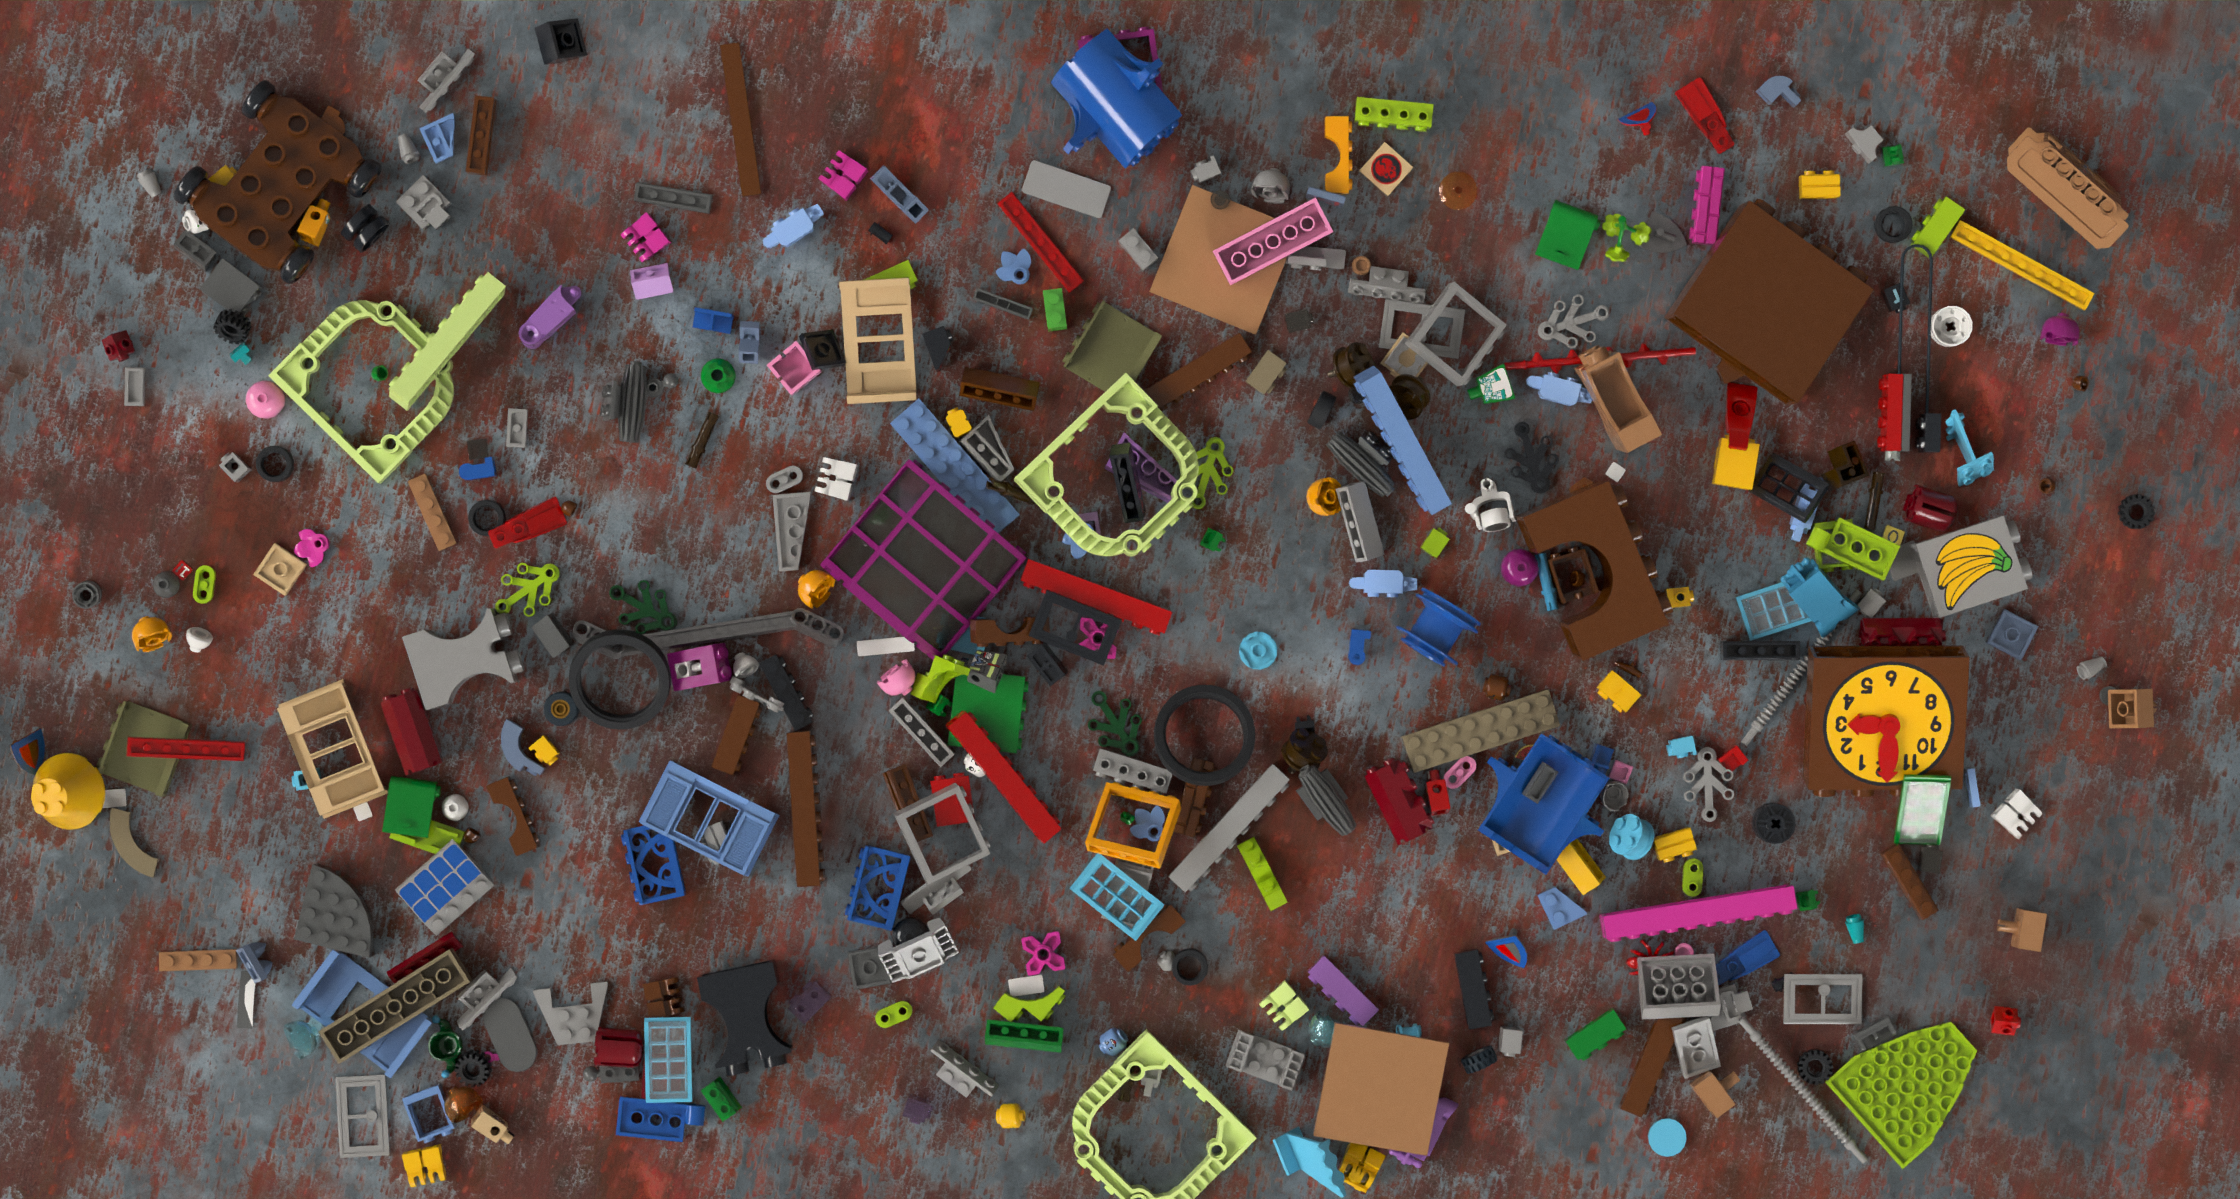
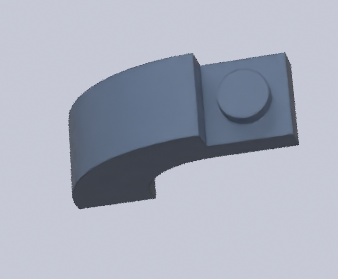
[870,165,929,224]
[501,719,546,776]

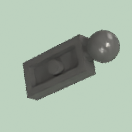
[583,1066,639,1083]

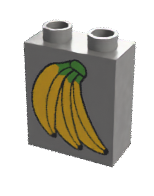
[1910,516,2032,618]

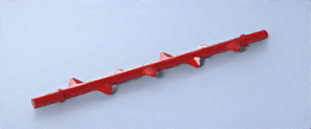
[1504,344,1696,374]

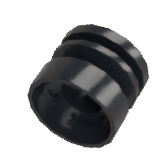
[1751,803,1796,844]

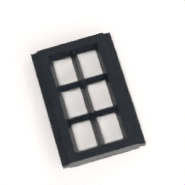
[1749,453,1830,523]

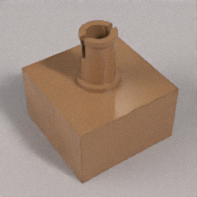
[2108,689,2157,728]
[1997,908,2047,952]
[1690,1071,1741,1118]

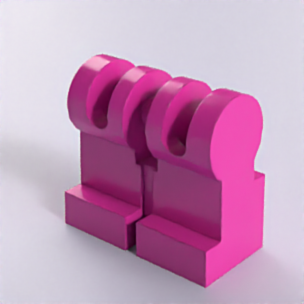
[818,150,868,201]
[621,212,672,263]

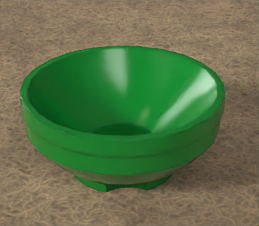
[701,358,736,393]

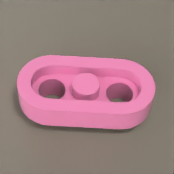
[1443,756,1476,789]

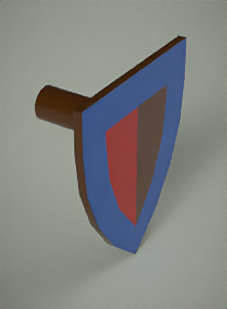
[10,728,45,775]

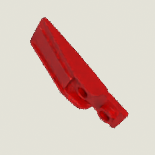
[1675,77,1734,154]
[1725,382,1758,451]
[488,496,567,548]

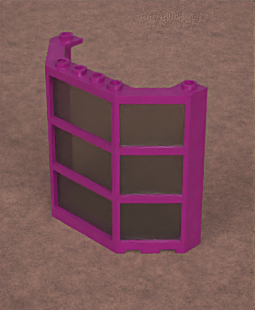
[820,459,1027,660]

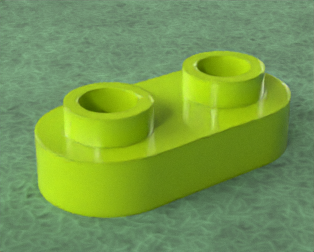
[193,565,216,604]
[1682,858,1703,897]
[875,1001,913,1028]

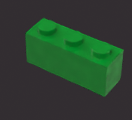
[1564,1008,1626,1061]

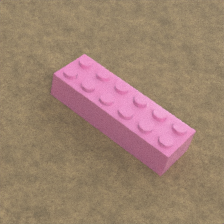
[1213,198,1333,286]

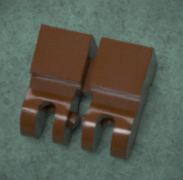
[643,977,685,1018]

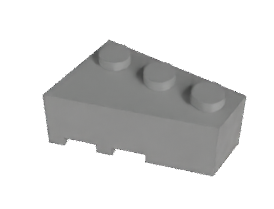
[959,415,1014,482]

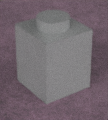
[1856,588,1886,618]

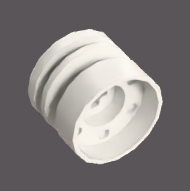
[1931,306,1972,347]

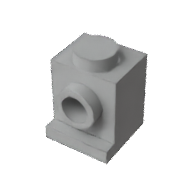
[1190,155,1221,184]
[219,452,252,483]

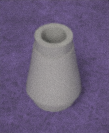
[398,134,420,164]
[137,168,162,198]
[2076,656,2107,680]

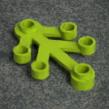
[1179,437,1233,509]
[495,563,560,617]

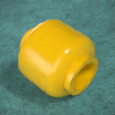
[996,1103,1026,1128]

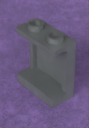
[200,258,262,315]

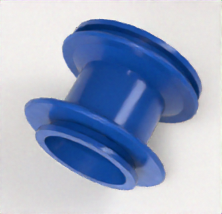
[1396,587,1481,667]

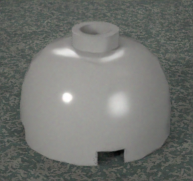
[1251,168,1290,204]

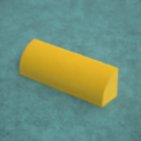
[1556,839,1606,895]

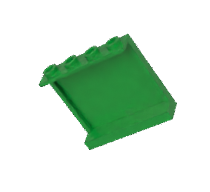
[948,674,1029,753]

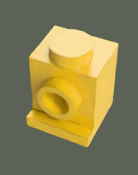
[1664,587,1694,608]
[529,735,560,766]

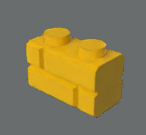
[1799,171,1840,199]
[946,407,973,438]
[1653,827,1697,863]

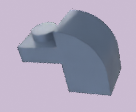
[1755,76,1801,108]
[739,321,761,364]

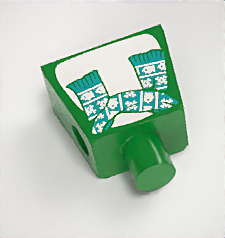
[1467,364,1515,404]

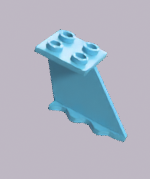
[1945,409,1994,487]
[1273,1126,1346,1198]

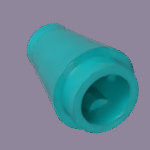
[1845,914,1864,944]

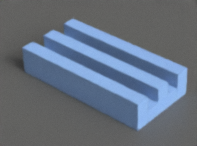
[1964,768,1980,807]

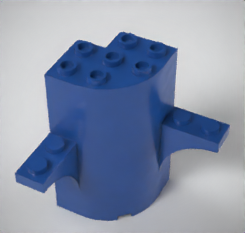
[1051,28,1182,169]
[1478,734,1610,875]

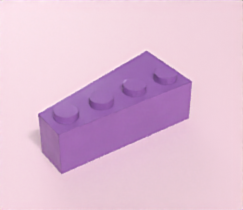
[1105,432,1177,503]

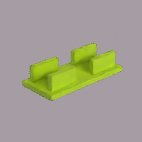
[389,820,465,854]

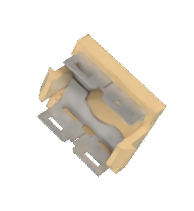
[1380,332,1428,378]

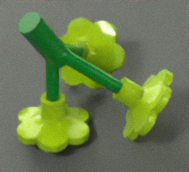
[1602,213,1652,262]

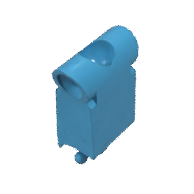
[1780,557,1860,639]

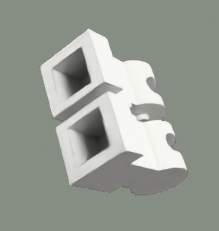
[815,457,858,501]
[1990,789,2043,839]

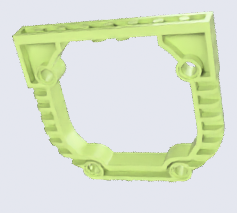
[268,300,454,484]
[1014,373,1199,557]
[1072,1029,1257,1199]

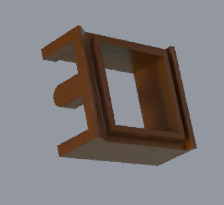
[1547,546,1599,604]

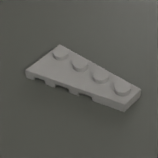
[773,492,811,572]

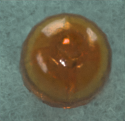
[444,1087,483,1123]

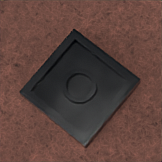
[799,329,846,370]

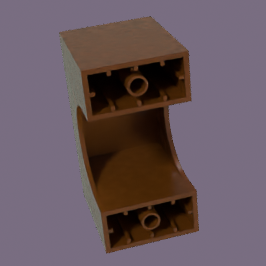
[1515,480,1673,661]

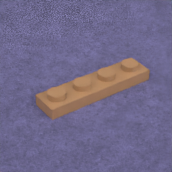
[408,474,457,551]
[159,949,238,971]

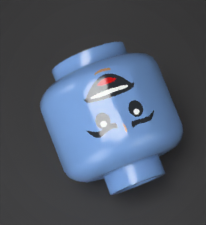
[1099,1028,1128,1056]

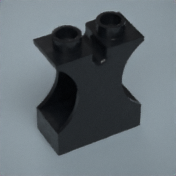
[697,959,794,1076]

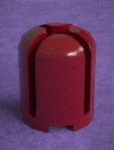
[1903,484,1958,532]
[594,1027,644,1068]

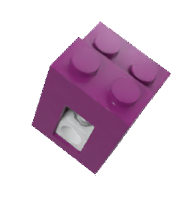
[667,643,732,691]

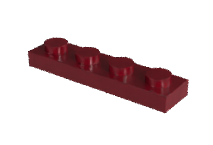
[387,931,463,984]

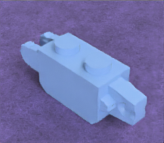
[763,204,824,249]
[1526,372,1592,406]
[1789,477,1823,542]
[1349,570,1417,597]

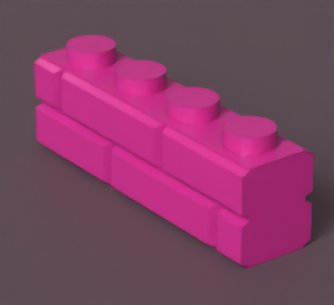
[1689,166,1725,246]

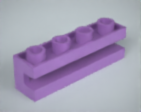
[1308,955,1379,1026]

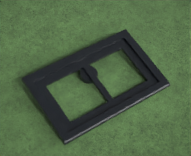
[1029,590,1122,666]

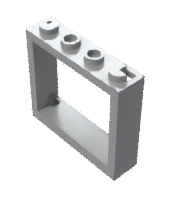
[1405,282,1506,386]
[893,783,991,885]

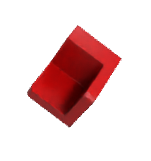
[1716,745,1749,774]

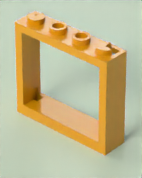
[1085,782,1181,869]

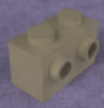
[1245,350,1287,395]

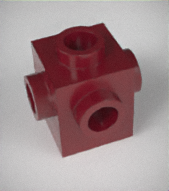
[101,330,135,362]

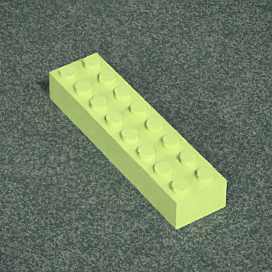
[389,272,506,411]

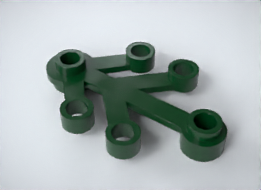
[609,580,677,634]
[1088,691,1142,756]

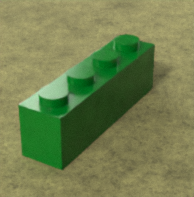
[985,1019,1064,1053]

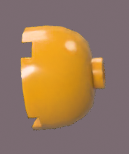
[1306,477,1341,516]
[798,570,835,609]
[132,616,172,652]

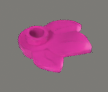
[294,529,330,567]

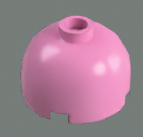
[246,380,285,419]
[877,659,916,696]

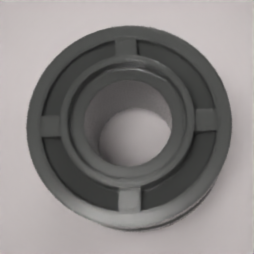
[72,580,102,609]

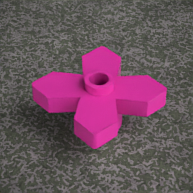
[1079,618,1118,659]
[1021,931,1065,976]

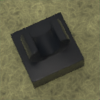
[1295,715,1315,733]

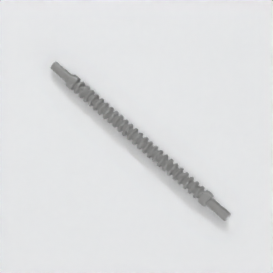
[1741,589,1862,746]
[1738,1016,1868,1164]

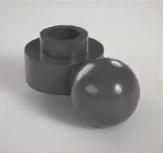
[646,373,678,397]

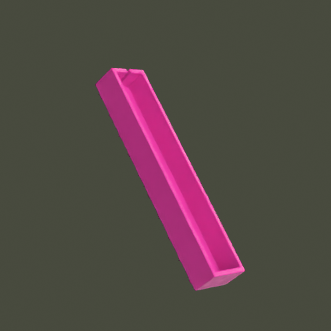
[1599,884,1797,942]

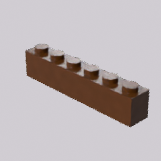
[1144,333,1252,412]
[1618,1017,1687,1118]

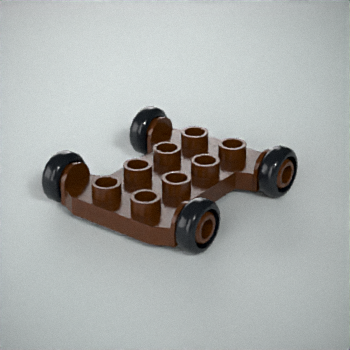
[173,80,382,284]

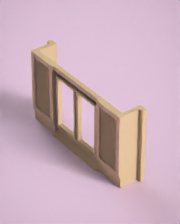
[839,278,917,404]
[277,679,388,819]

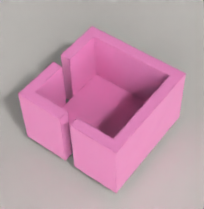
[767,341,822,396]

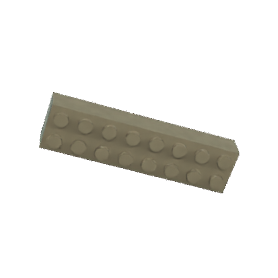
[1401,689,1560,773]
[318,948,473,1064]

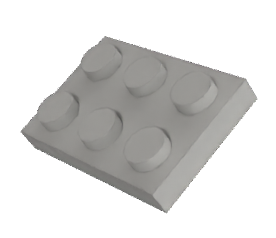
[1671,1016,1721,1079]

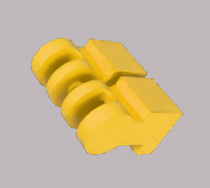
[402,1144,446,1188]

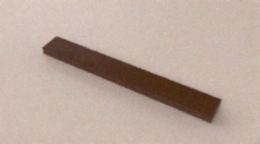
[720,42,761,197]

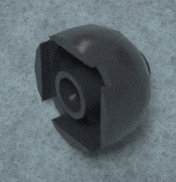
[892,917,929,947]

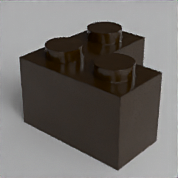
[1821,440,1870,492]

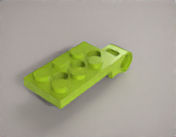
[1806,517,1900,581]

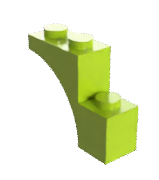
[911,654,971,703]
[1237,837,1288,911]
[993,985,1065,1022]

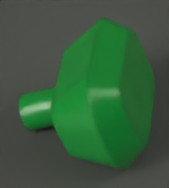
[1120,811,1135,825]

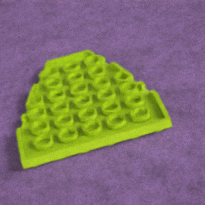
[1825,1022,1977,1169]

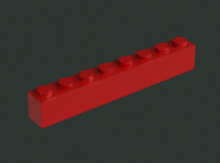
[1020,559,1172,636]
[945,710,1061,844]

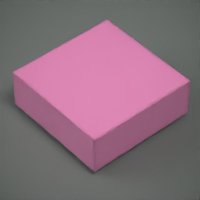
[1608,760,1633,785]

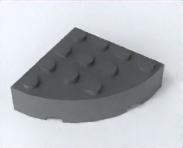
[294,863,374,958]

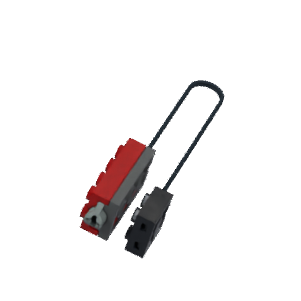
[1877,244,1941,461]

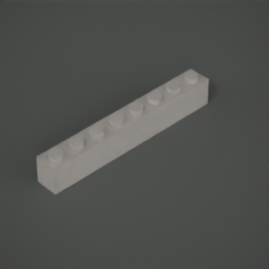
[1168,764,1290,892]

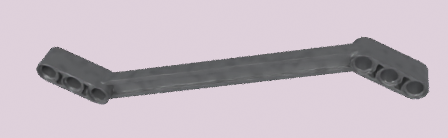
[572,608,844,659]

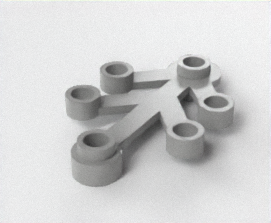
[1538,295,1610,349]
[729,676,784,713]
[1683,747,1734,822]

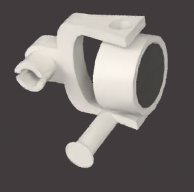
[1465,478,1516,532]

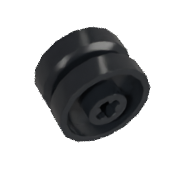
[341,204,390,253]

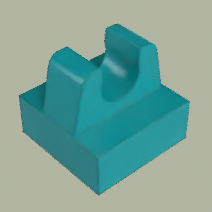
[230,341,252,365]

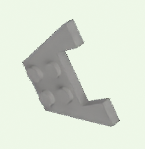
[533,981,608,1045]

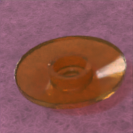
[1439,172,1477,210]

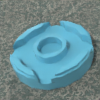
[1239,632,1277,670]
[1648,1118,1687,1157]

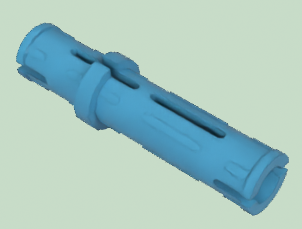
[1534,553,1559,611]

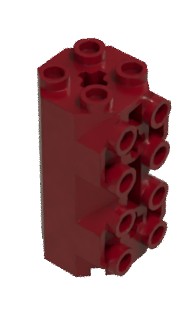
[1859,618,1946,646]
[380,687,444,775]
[1364,757,1435,845]

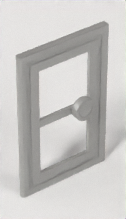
[1379,298,1465,359]
[1783,974,1862,1024]
[335,1074,390,1158]

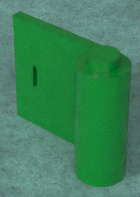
[1535,200,1601,270]
[382,776,441,838]

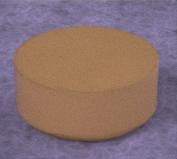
[1352,256,1371,276]

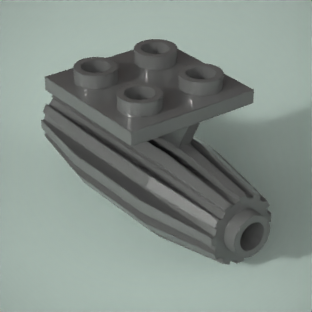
[600,361,647,443]
[1326,430,1395,497]
[1296,765,1357,836]

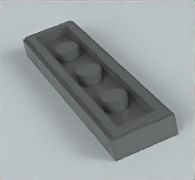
[634,182,713,214]

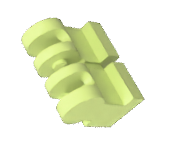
[1259,980,1309,1031]

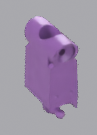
[519,285,581,349]
[1389,1097,1459,1168]

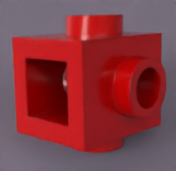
[1990,1006,2021,1036]

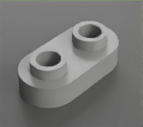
[766,466,803,493]

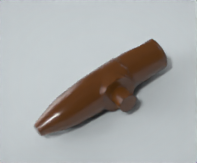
[1615,661,1643,678]

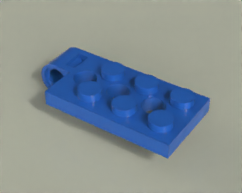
[616,1096,706,1142]

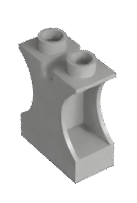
[402,608,524,710]

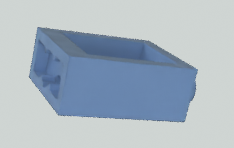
[402,1083,457,1143]

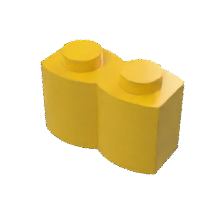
[1596,670,1641,713]

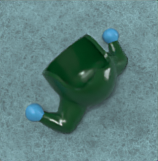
[428,1015,463,1078]

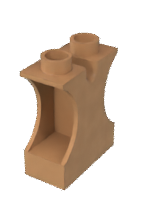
[1574,345,1662,453]

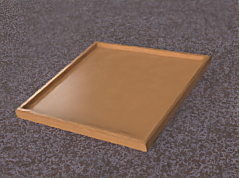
[1149,185,1288,335]
[1313,1022,1449,1156]

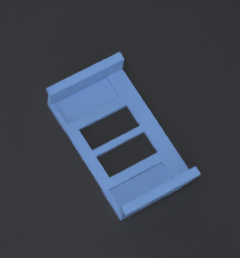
[639,760,780,877]
[292,949,432,1079]

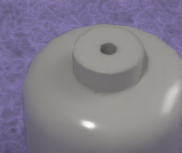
[1157,951,1175,971]

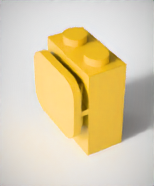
[1712,435,1760,490]

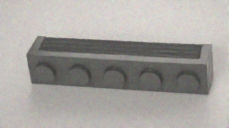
[973,288,1033,320]

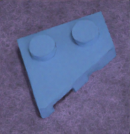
[419,113,455,164]
[1537,887,1587,930]

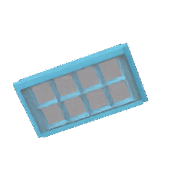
[1736,582,1812,641]
[1070,853,1164,941]
[644,1017,693,1103]

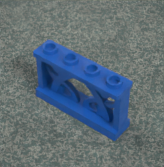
[621,826,686,905]
[845,845,911,931]

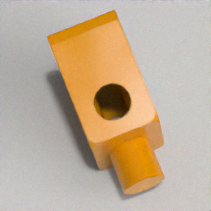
[297,199,330,247]

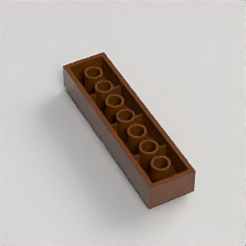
[786,731,826,887]

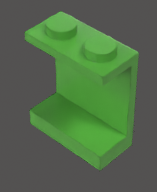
[1043,288,1067,332]

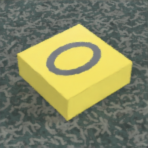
[1882,525,1905,546]

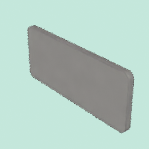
[1022,160,1111,218]

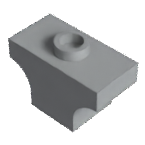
[1845,125,1883,164]

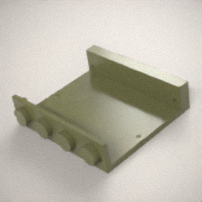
[1062,300,1162,392]
[96,701,192,797]

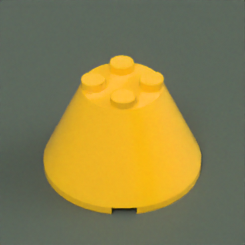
[31,753,105,830]

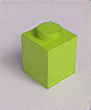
[1420,528,1450,558]

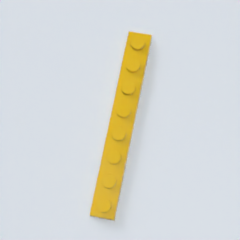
[1950,220,2095,311]

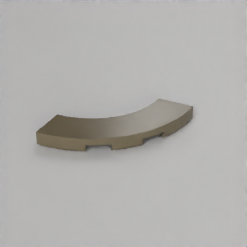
[110,807,159,878]

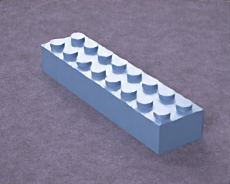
[1354,365,1452,515]
[890,398,1020,535]

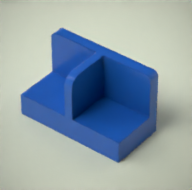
[693,307,734,334]
[1590,743,1614,775]

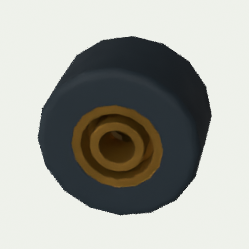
[544,692,579,726]

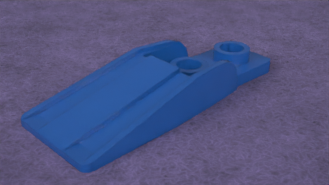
[1716,930,1780,986]

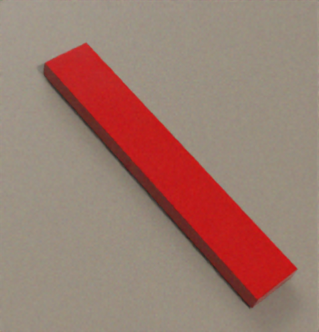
[997,192,1084,293]
[126,736,245,761]

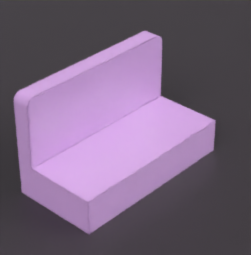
[630,263,673,300]
[1078,512,1101,535]

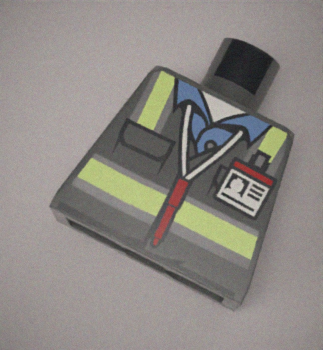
[961,650,1007,693]

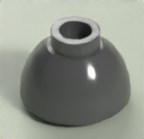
[153,571,180,598]

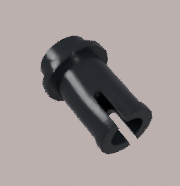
[868,222,893,244]
[1771,972,1793,992]

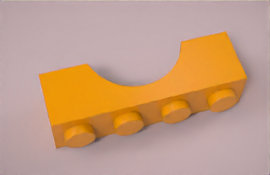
[1325,116,1352,195]

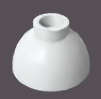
[186,627,213,653]
[733,652,759,678]
[442,794,469,821]

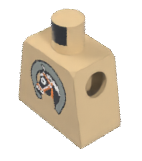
[471,1104,515,1144]

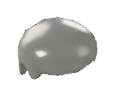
[1600,781,1629,811]

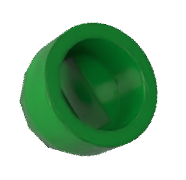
[371,365,388,381]

